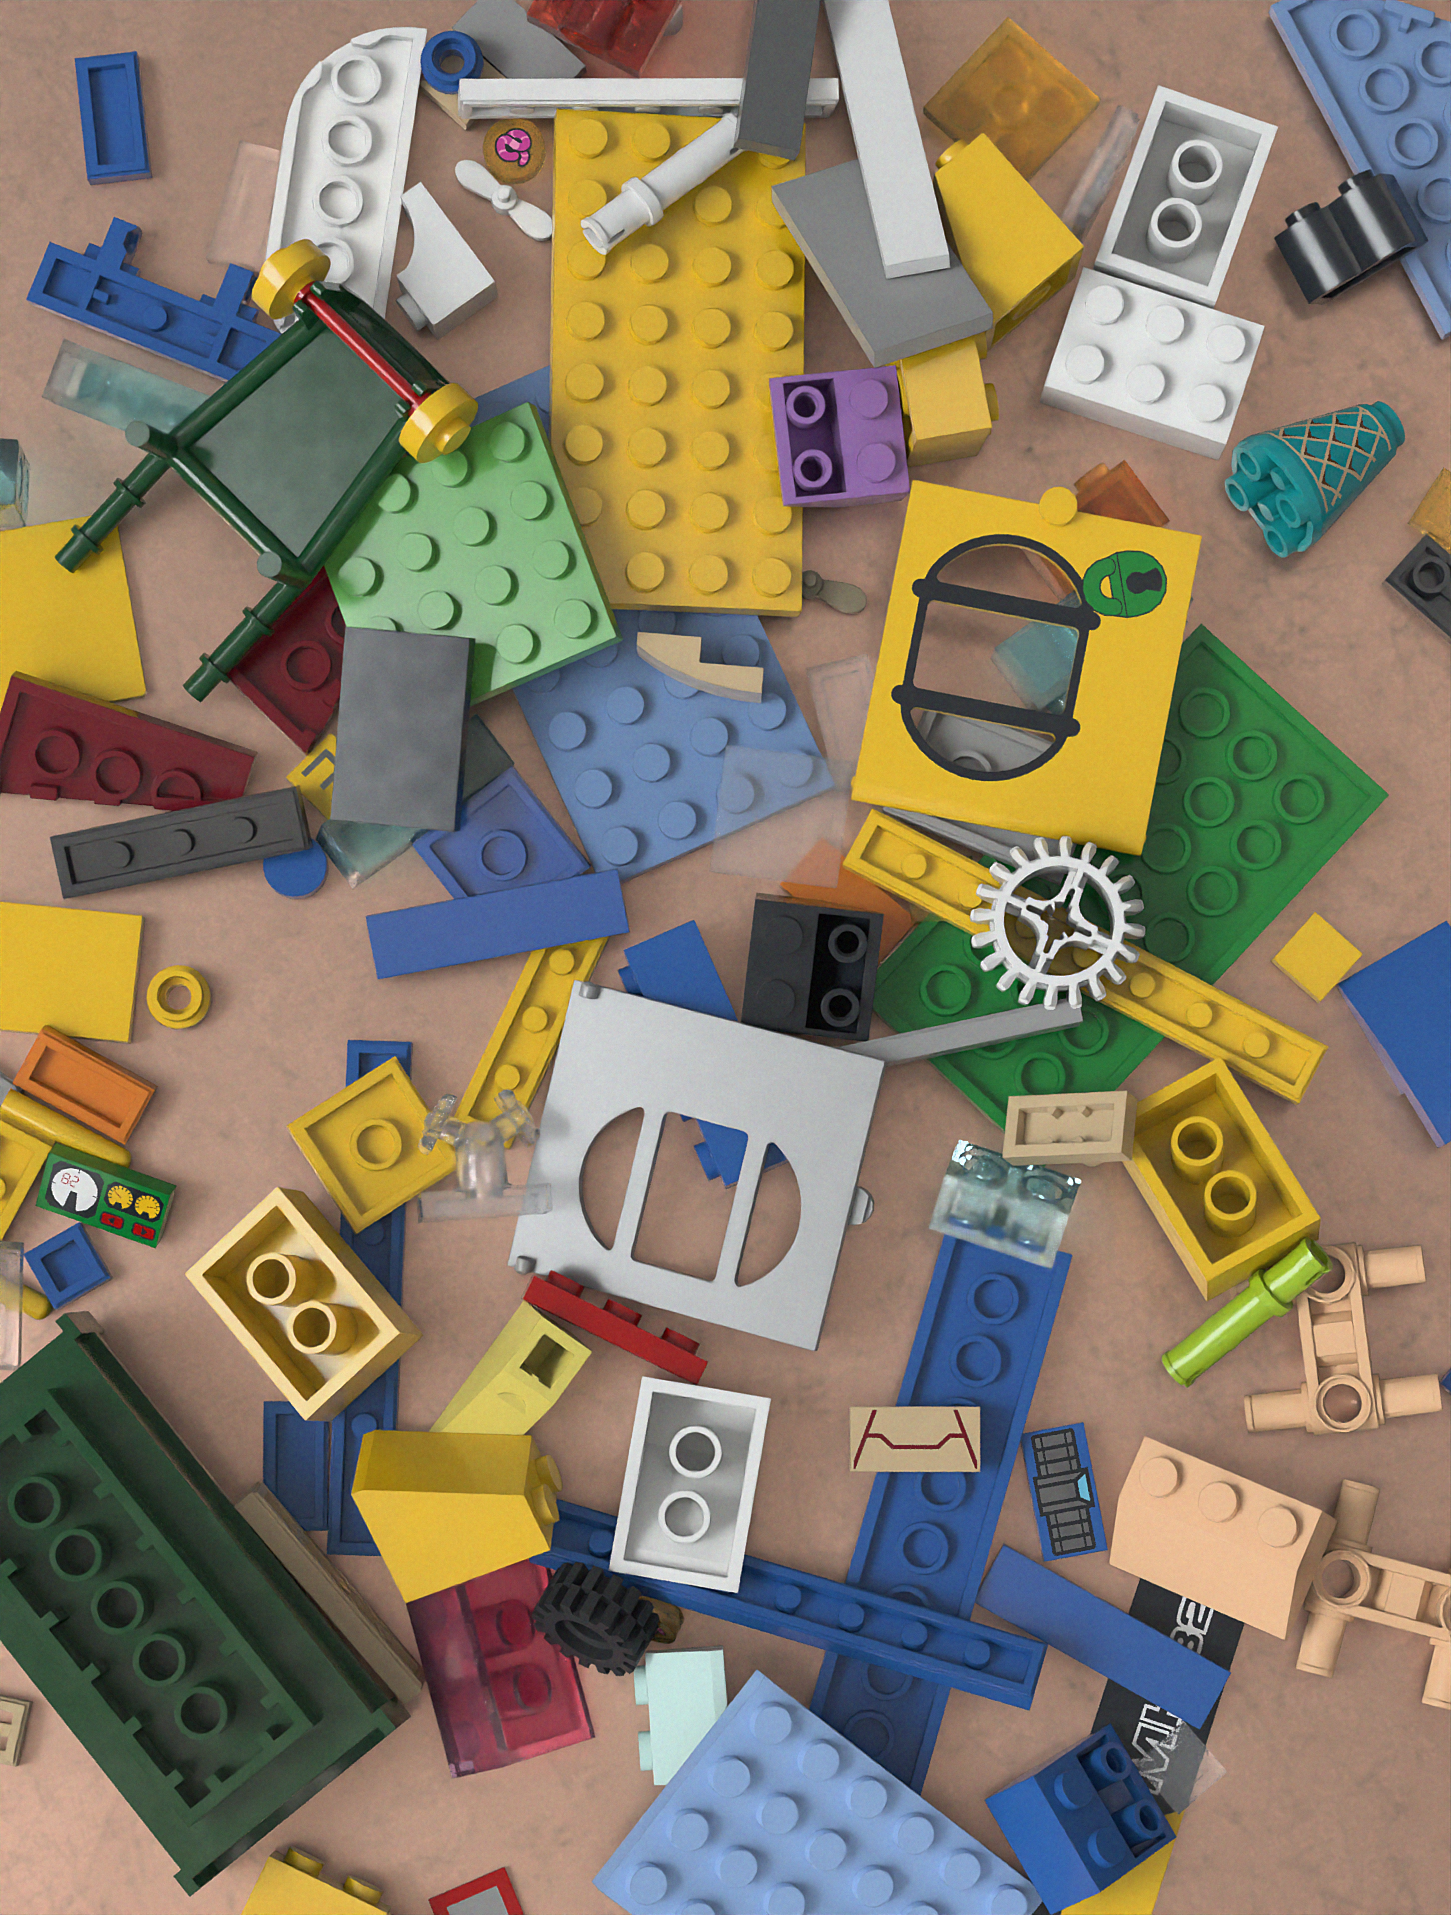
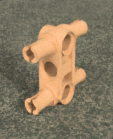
[1230,1242,1443,1436]
[1296,1479,1451,1710]

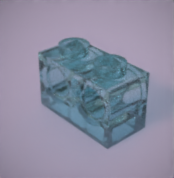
[929,1140,1081,1269]

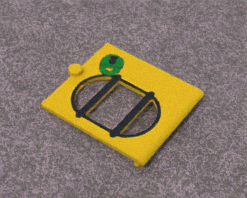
[851,480,1202,856]

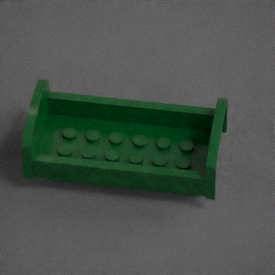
[0,1311,411,1897]

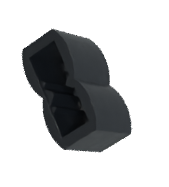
[1274,169,1429,305]

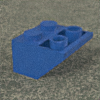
[984,1723,1177,1915]

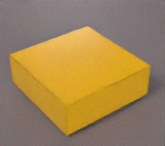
[1271,912,1363,1003]

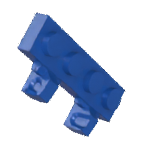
[26,217,281,382]

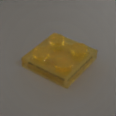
[923,17,1101,182]

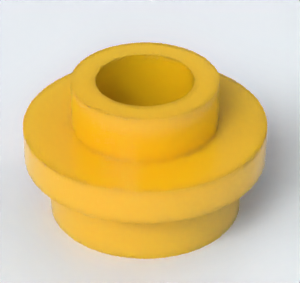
[147,965,211,1029]

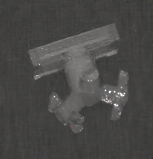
[416,1089,553,1223]

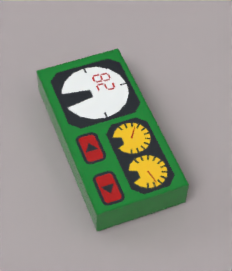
[35,1143,177,1249]

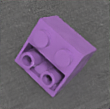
[769,365,910,507]

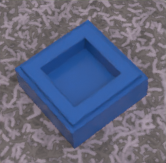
[23,1222,113,1311]

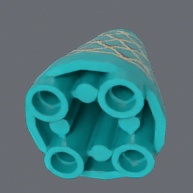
[1224,401,1405,558]

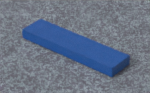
[366,868,630,979]
[975,1543,1231,1730]

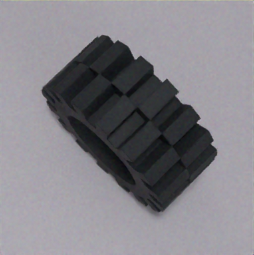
[532,1562,660,1676]

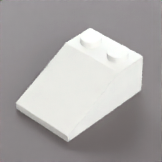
[609,1376,771,1593]

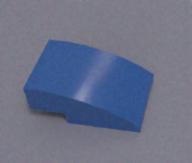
[1336,921,1451,1148]

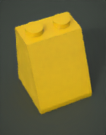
[932,133,1084,352]
[351,1430,563,1603]

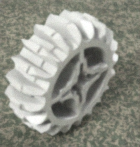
[970,836,1145,1010]

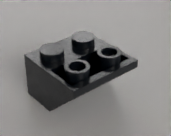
[741,893,884,1041]

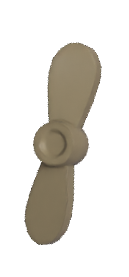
[802,570,867,614]

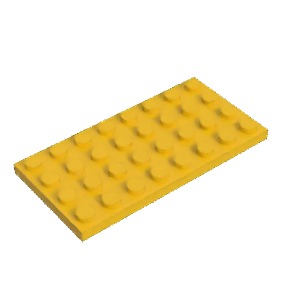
[549,108,806,617]

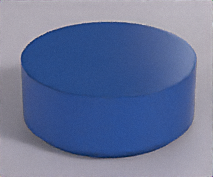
[263,838,329,899]

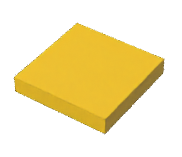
[286,1056,465,1235]

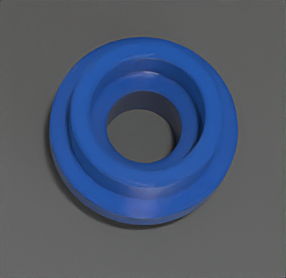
[420,31,484,95]

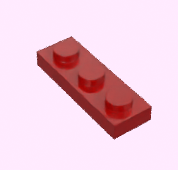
[521,1270,708,1385]

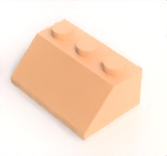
[1109,1436,1338,1641]

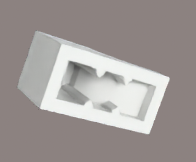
[396,182,498,340]

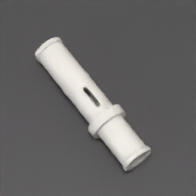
[580,114,747,255]

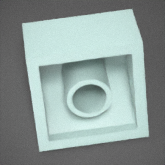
[634,1645,728,1785]

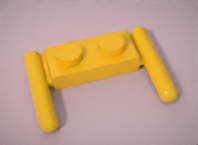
[0,1088,132,1320]

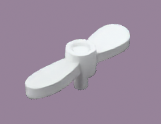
[455,160,552,241]

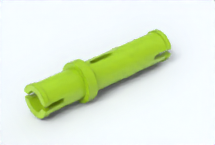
[1162,1237,1333,1388]

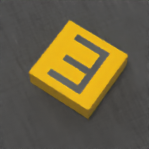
[286,733,337,824]

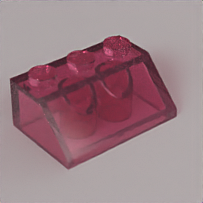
[406,1558,595,1779]

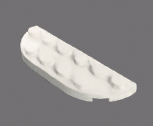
[265,27,427,334]

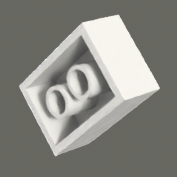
[1093,85,1278,309]
[1040,267,1265,460]

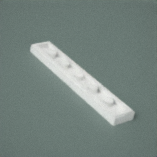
[822,0,950,279]
[458,78,839,119]

